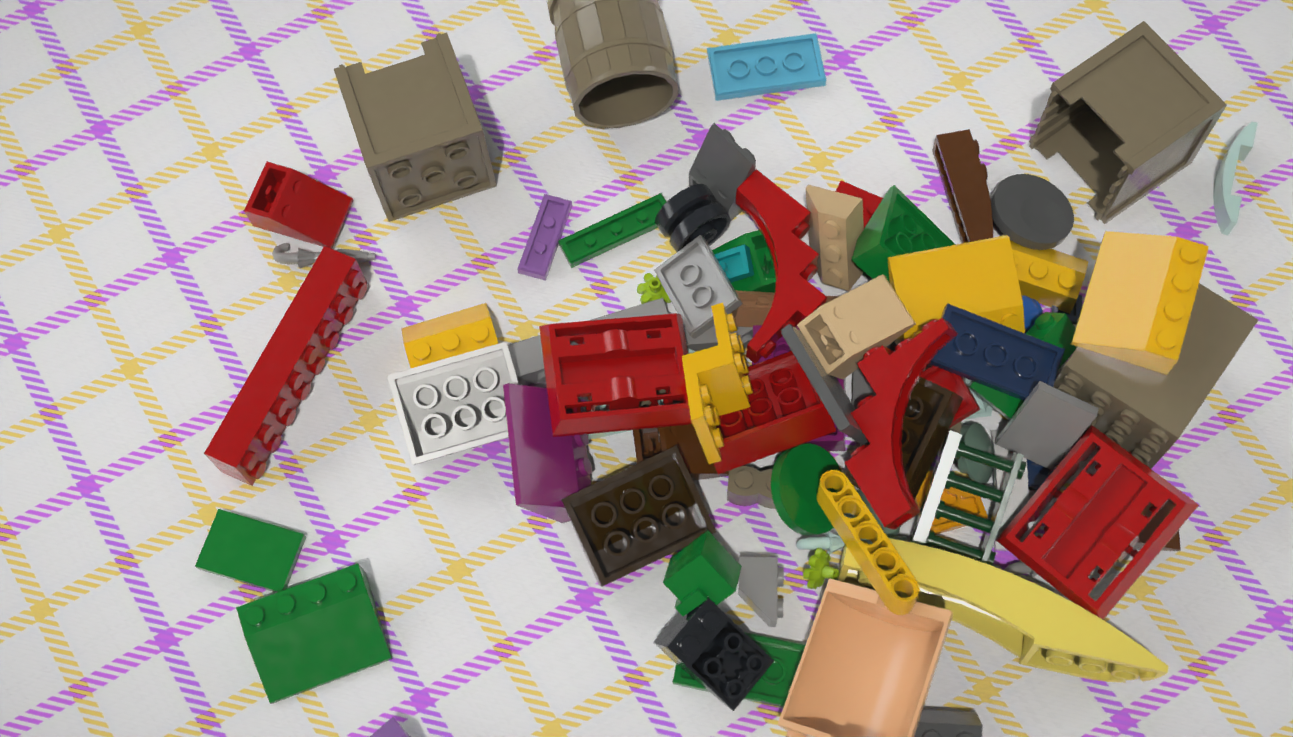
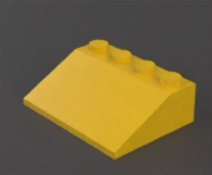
[1071,231,1209,375]
[888,235,1025,345]

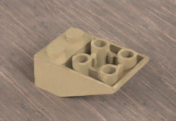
[797,274,916,379]

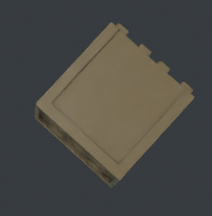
[1029,21,1227,224]
[334,33,497,222]

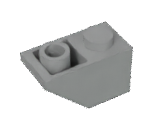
[738,556,784,627]

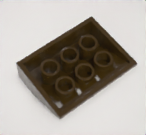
[561,445,716,587]

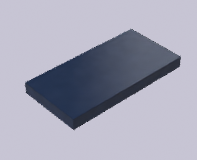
[929,303,1065,401]

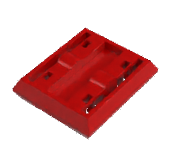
[539,313,692,437]
[996,425,1199,620]

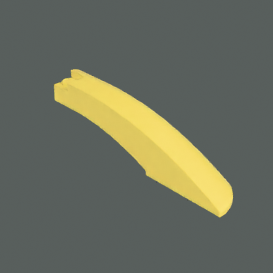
[837,538,1168,683]

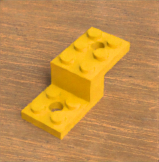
[682,303,753,464]

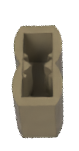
[727,466,776,509]

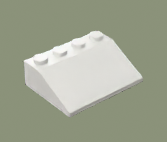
[387,342,519,465]

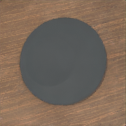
[990,174,1074,250]

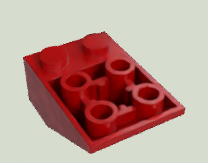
[244,161,353,249]

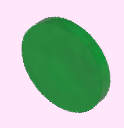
[771,444,841,536]

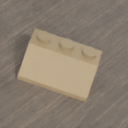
[806,184,864,291]

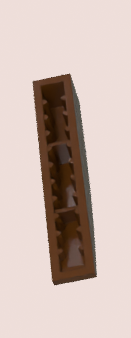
[932,129,993,243]

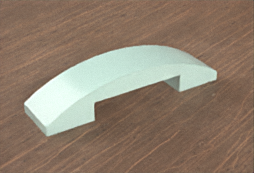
[1213,121,1258,236]

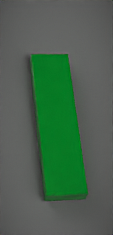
[558,193,666,268]

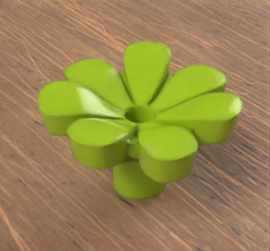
[637,273,671,304]
[803,548,839,589]

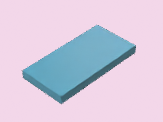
[707,33,826,101]

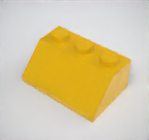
[1002,234,1088,314]
[401,303,499,368]

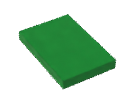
[195,509,306,593]

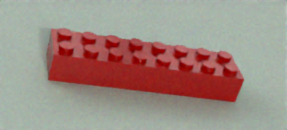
[204,246,367,486]

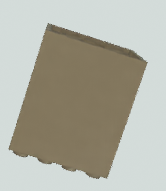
[1053,283,1258,469]

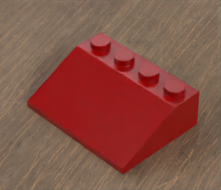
[714,351,836,475]

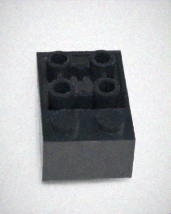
[654,597,774,711]

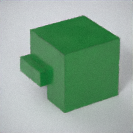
[663,531,742,616]

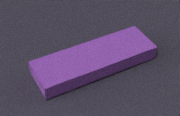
[517,194,572,281]

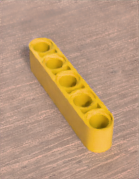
[817,470,919,615]

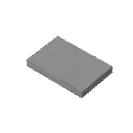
[654,235,743,339]
[996,381,1099,470]

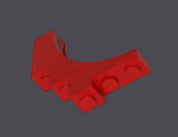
[735,169,827,364]
[844,318,958,530]

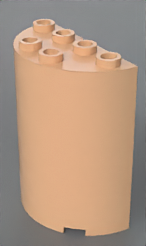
[778,578,953,737]

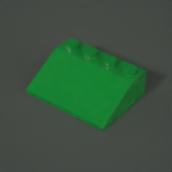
[852,185,956,283]
[236,563,393,704]

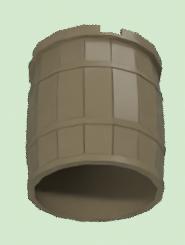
[547,0,678,128]

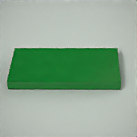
[672,632,805,708]

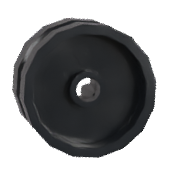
[655,183,731,253]

